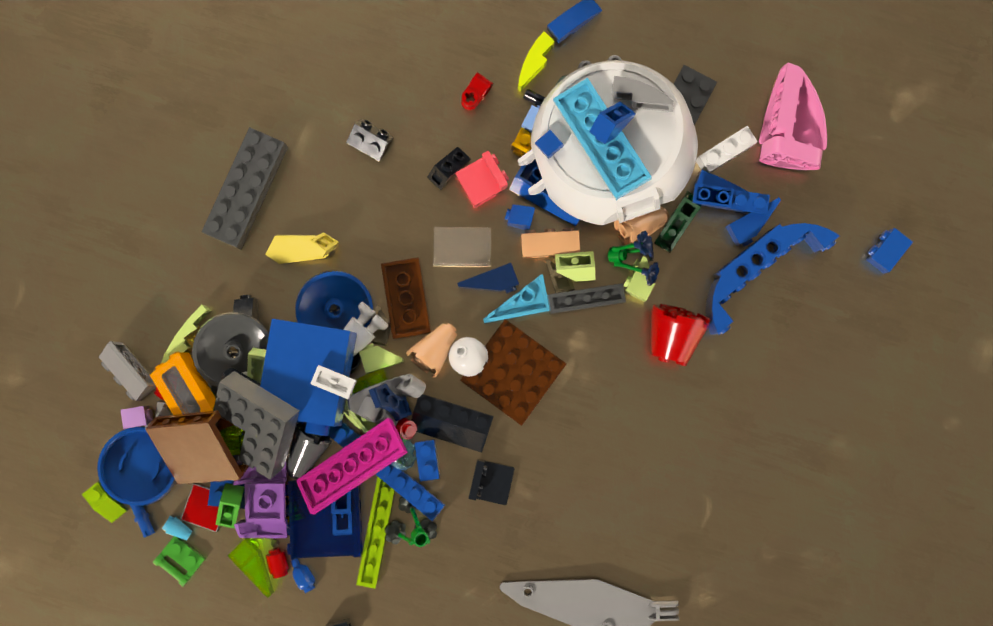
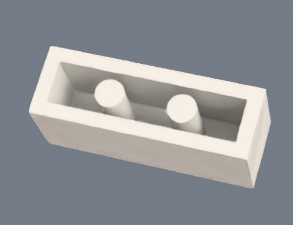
[696,126,758,173]

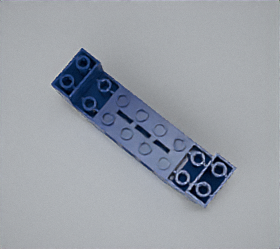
[705,223,839,335]

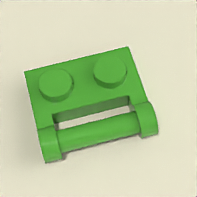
[153,536,206,587]

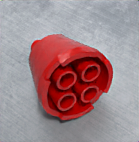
[651,304,710,366]

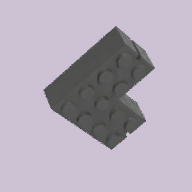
[213,371,300,480]

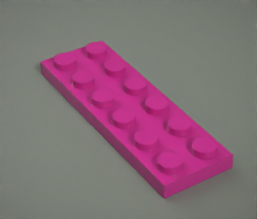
[296,418,408,515]

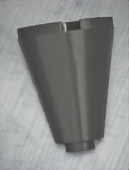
[287,423,332,479]

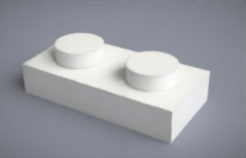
[311,365,357,399]

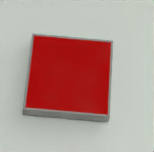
[180,483,220,533]

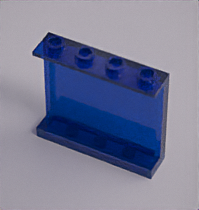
[285,480,363,560]

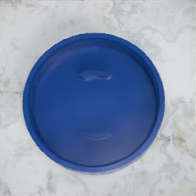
[97,427,176,506]

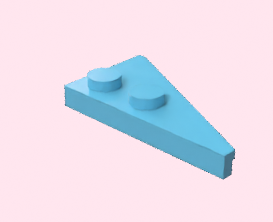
[483,274,549,323]

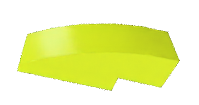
[518,31,555,92]

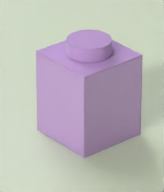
[121,406,153,429]

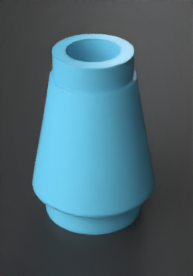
[162,515,193,541]

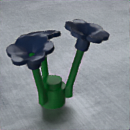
[608,231,659,286]

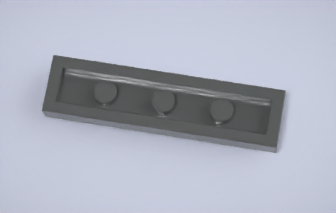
[547,283,626,314]

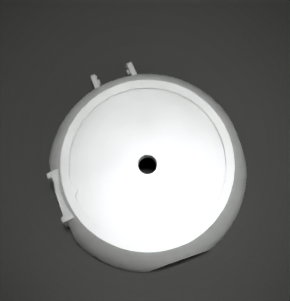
[518,60,698,225]

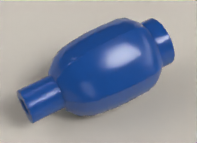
[290,558,315,593]

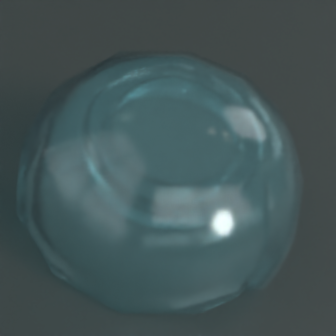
[391,438,417,471]

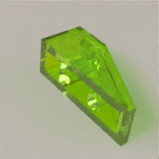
[228,538,274,598]

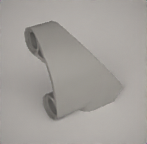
[347,374,426,426]

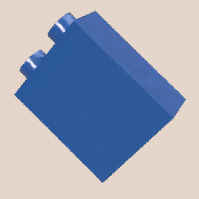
[260,319,357,436]

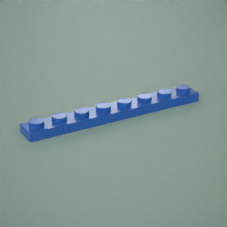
[329,421,445,521]

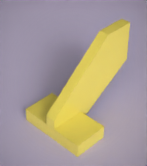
[265,232,339,264]

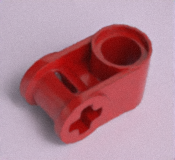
[461,72,494,110]

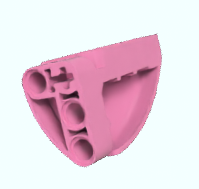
[759,63,827,170]

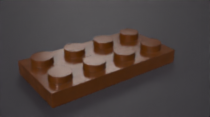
[381,257,431,339]

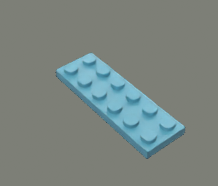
[553,78,652,200]

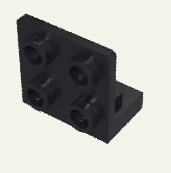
[468,459,515,505]

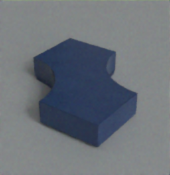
[369,383,413,421]

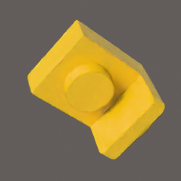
[511,127,532,157]

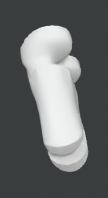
[343,302,389,356]

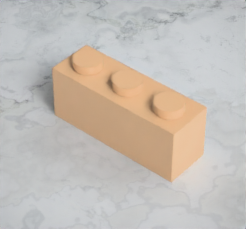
[521,228,580,259]

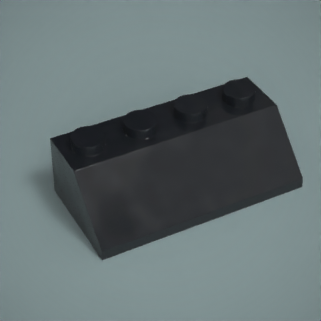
[411,394,493,453]

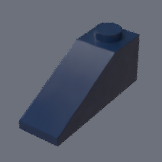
[457,263,519,294]

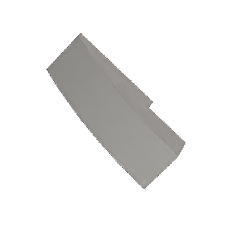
[612,76,673,112]

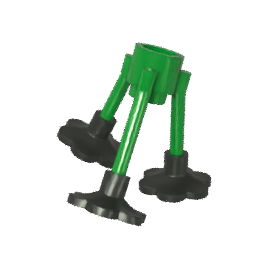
[385,497,437,547]

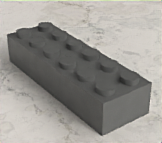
[202,127,288,250]

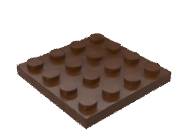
[460,319,567,426]

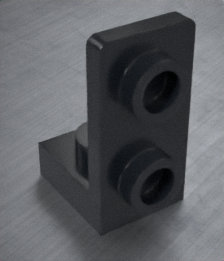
[427,147,471,190]

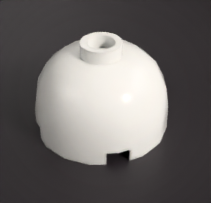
[448,337,488,377]

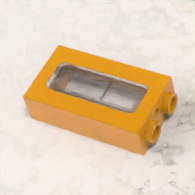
[150,352,216,415]

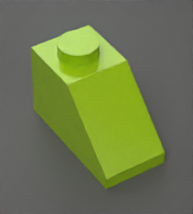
[82,482,128,523]

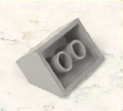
[99,341,156,401]

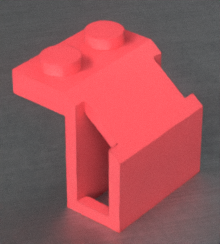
[455,150,509,208]

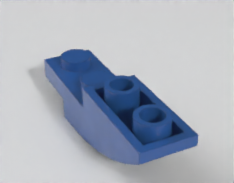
[692,183,770,215]

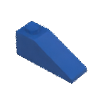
[726,197,781,247]

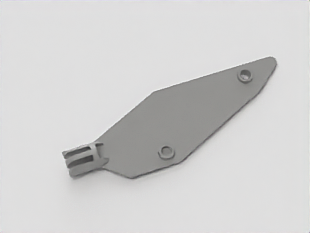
[500,579,679,626]

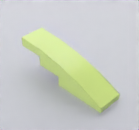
[161,305,211,363]

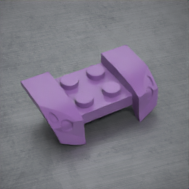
[233,462,288,538]

